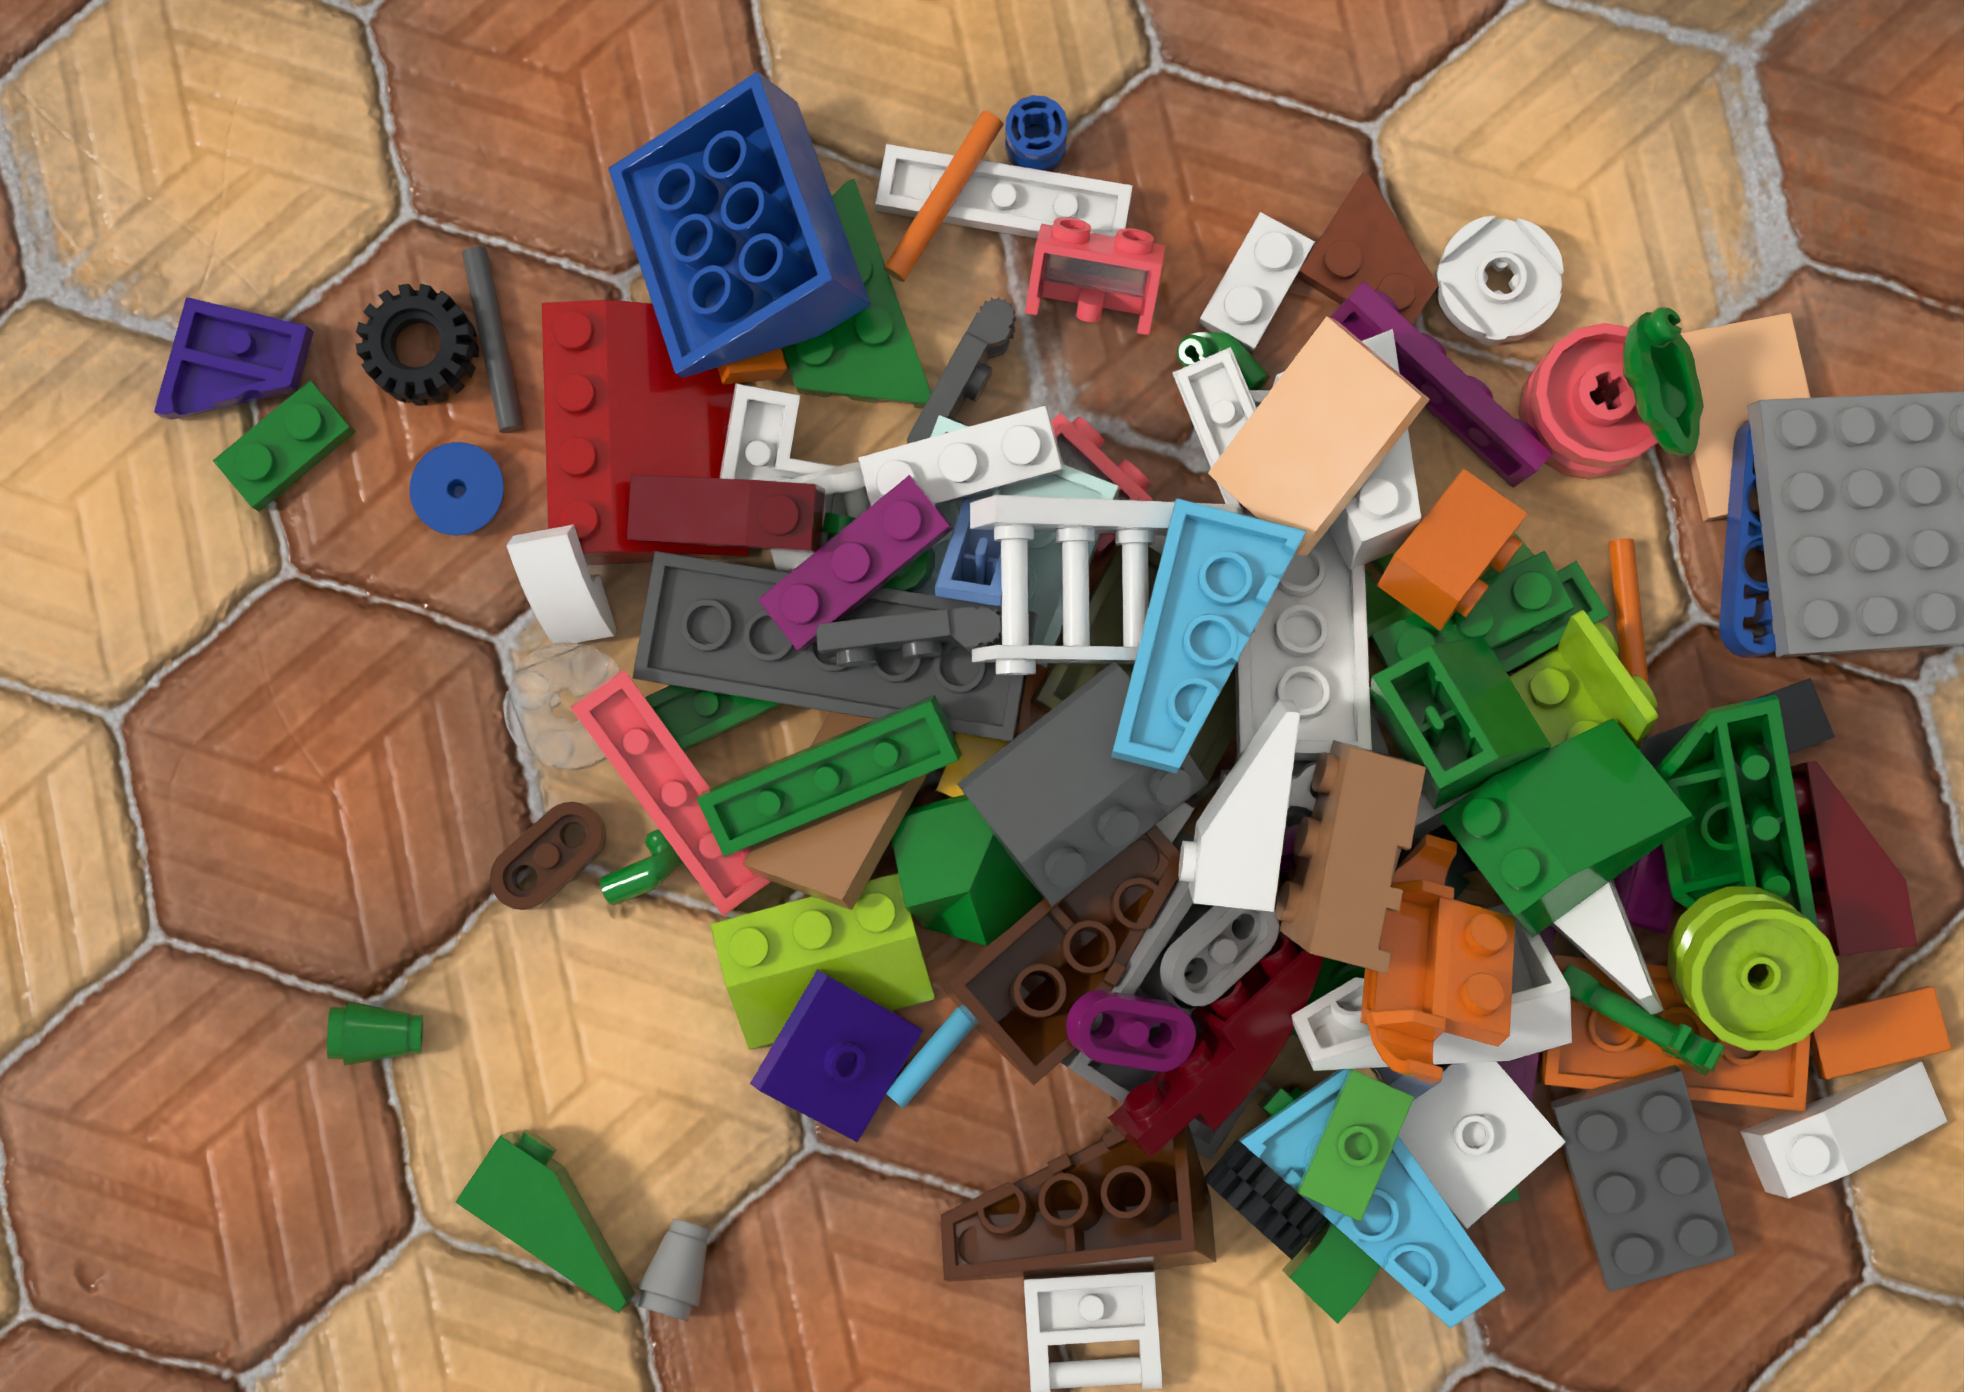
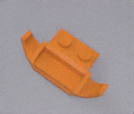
[1360,834,1515,1085]

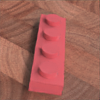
[570,668,771,916]

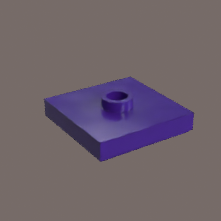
[750,969,923,1143]

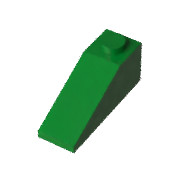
[455,1130,635,1313]

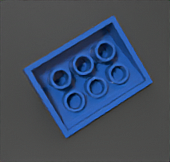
[608,71,871,378]

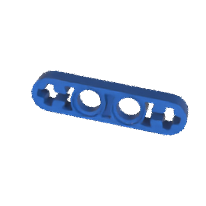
[1719,420,1776,658]

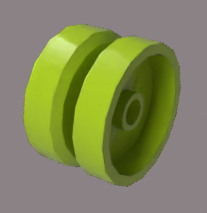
[1667,886,1839,1051]

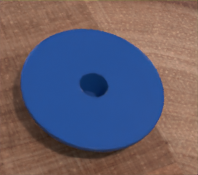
[410,442,504,536]

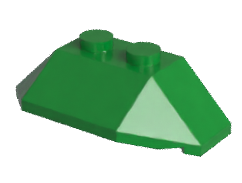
[1655,695,1818,928]

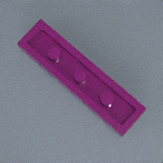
[1330,281,1552,488]

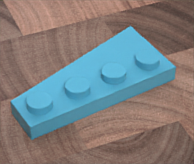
[1111,498,1306,774]

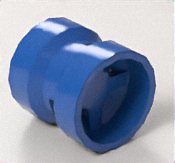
[1005,95,1068,172]

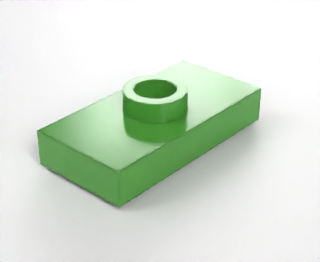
[1296,1069,1414,1222]

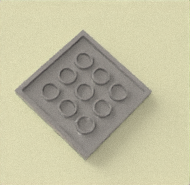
[1747,391,1964,658]

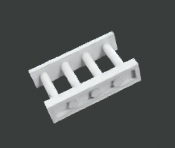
[970,495,1240,675]

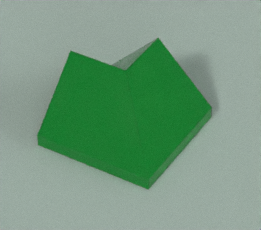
[892,794,1044,946]

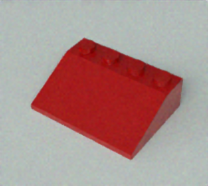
[542,300,749,566]

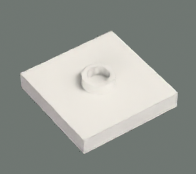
[1399,1061,1565,1229]

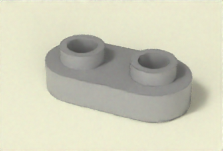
[1160,906,1279,1006]

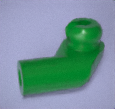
[1176,332,1270,390]
[600,829,683,906]

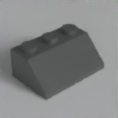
[957,661,1208,906]

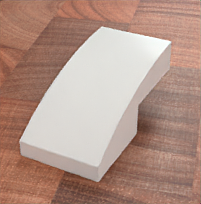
[506,524,617,647]

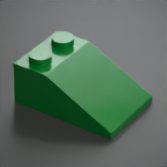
[1439,718,1695,938]

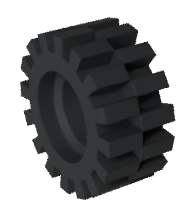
[355,284,479,406]
[1203,1139,1327,1260]

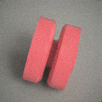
[1518,323,1658,480]

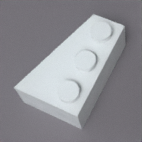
[1272,329,1421,570]

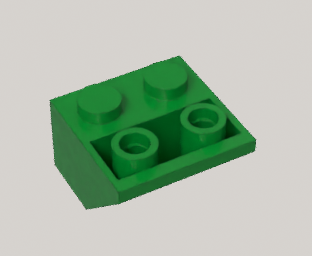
[1370,636,1551,810]

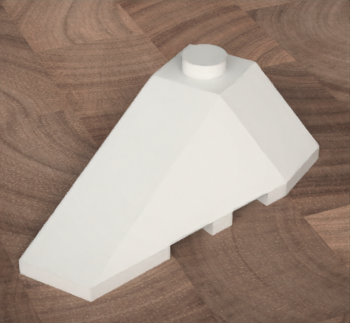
[1292,904,1572,1071]

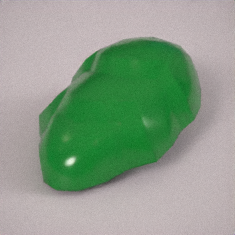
[1622,307,1704,456]

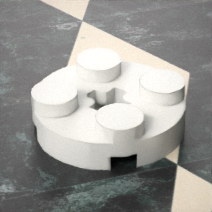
[1434,216,1564,346]

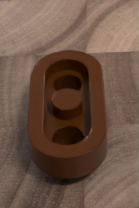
[490,802,606,910]

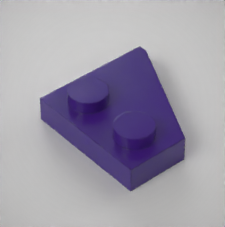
[154,297,314,420]

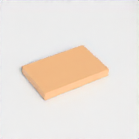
[1681,313,1810,522]
[1208,316,1430,556]

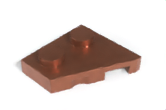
[1296,172,1438,325]

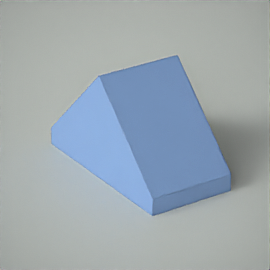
[935,498,1002,607]

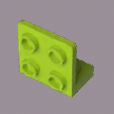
[1509,610,1658,749]

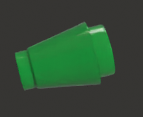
[327,1001,423,1066]

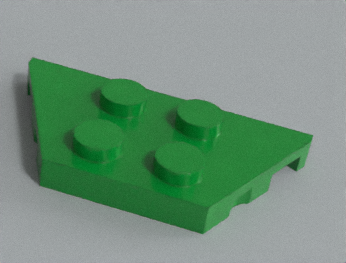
[782,179,931,409]

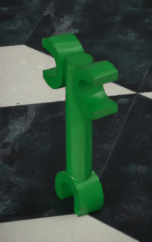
[1563,964,1727,1076]

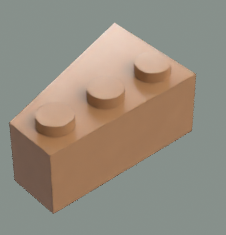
[1276,740,1426,974]

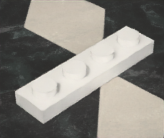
[875,144,1133,238]

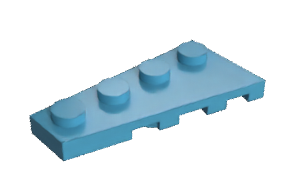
[1238,1069,1506,1328]

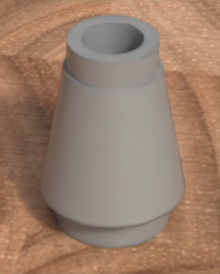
[637,1219,710,1321]

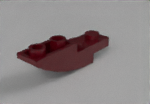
[1108,932,1324,1158]

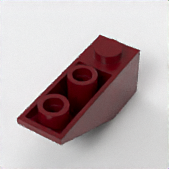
[1790,761,1917,956]

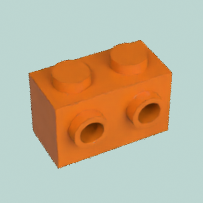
[1377,468,1528,631]

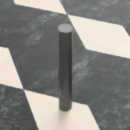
[462,247,524,433]

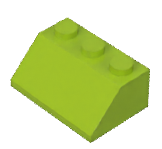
[710,873,935,1050]

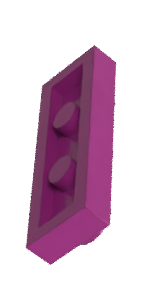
[757,475,954,652]

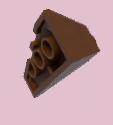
[943,825,1180,1086]
[941,1124,1216,1282]

